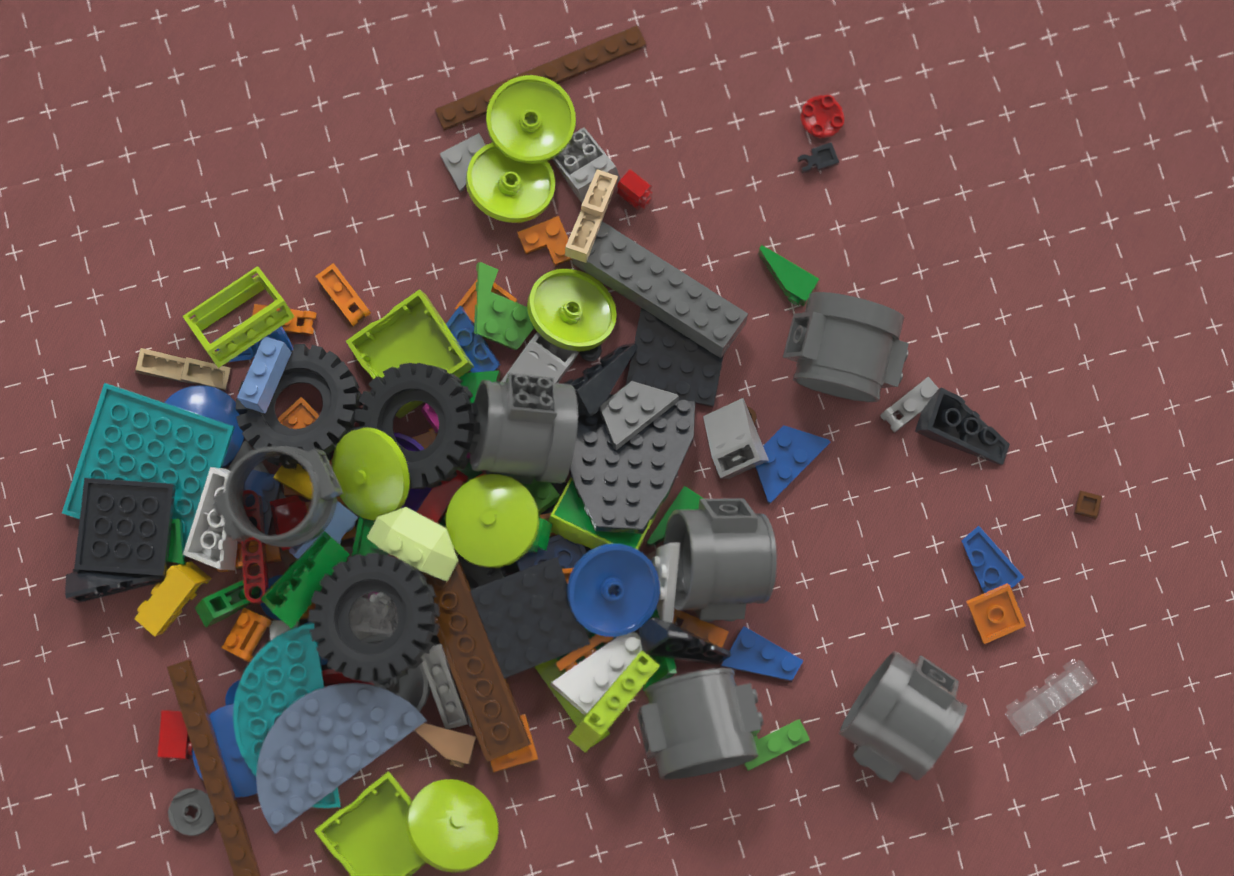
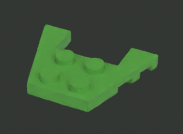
[474,262,534,350]

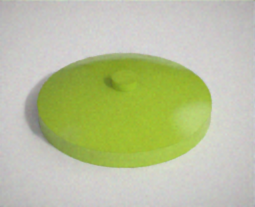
[486,75,576,164]
[466,143,555,223]
[527,269,616,351]
[332,428,410,520]
[446,474,539,568]
[406,779,498,872]

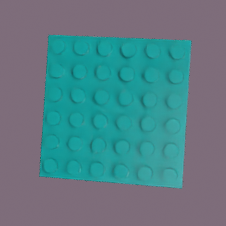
[62,383,235,550]

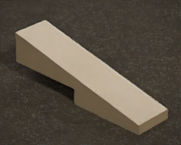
[565,169,618,263]
[135,348,230,390]

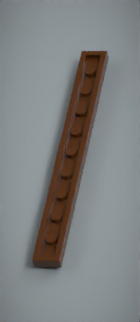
[435,25,647,131]
[167,659,261,876]

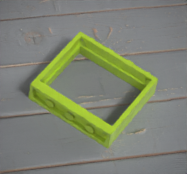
[182,266,295,368]
[568,650,659,753]

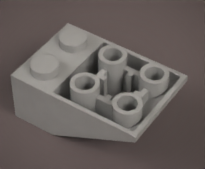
[552,128,621,203]
[501,332,579,383]
[703,398,769,479]

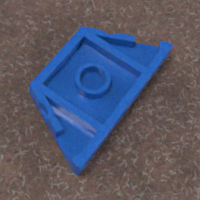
[755,425,831,504]

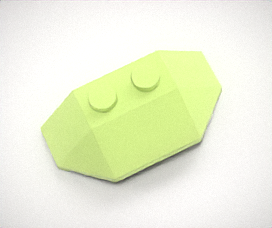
[367,507,458,581]

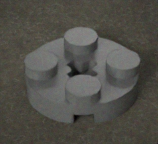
[168,788,215,836]

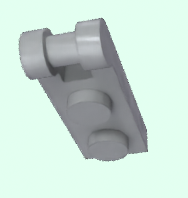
[880,376,939,433]

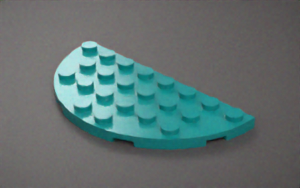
[233,622,341,808]

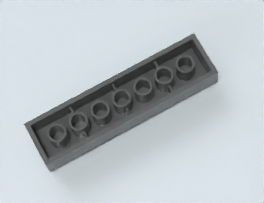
[572,221,748,358]

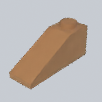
[414,723,477,768]

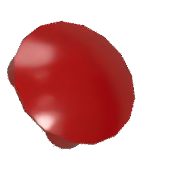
[800,94,844,138]

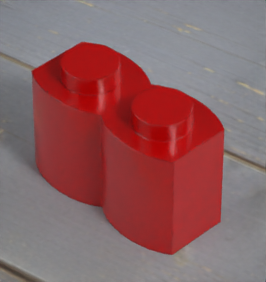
[617,169,653,210]

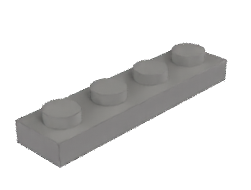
[421,644,468,729]

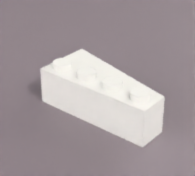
[183,467,238,570]
[550,631,642,715]

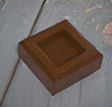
[1074,490,1102,519]

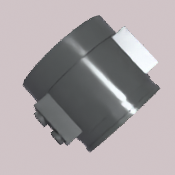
[783,292,909,402]
[469,373,578,484]
[213,446,344,547]
[663,498,777,622]
[839,651,967,783]
[637,668,764,780]

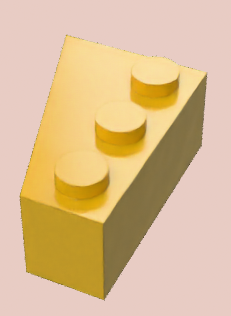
[134,561,212,636]

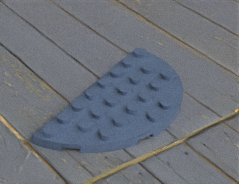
[256,683,427,833]

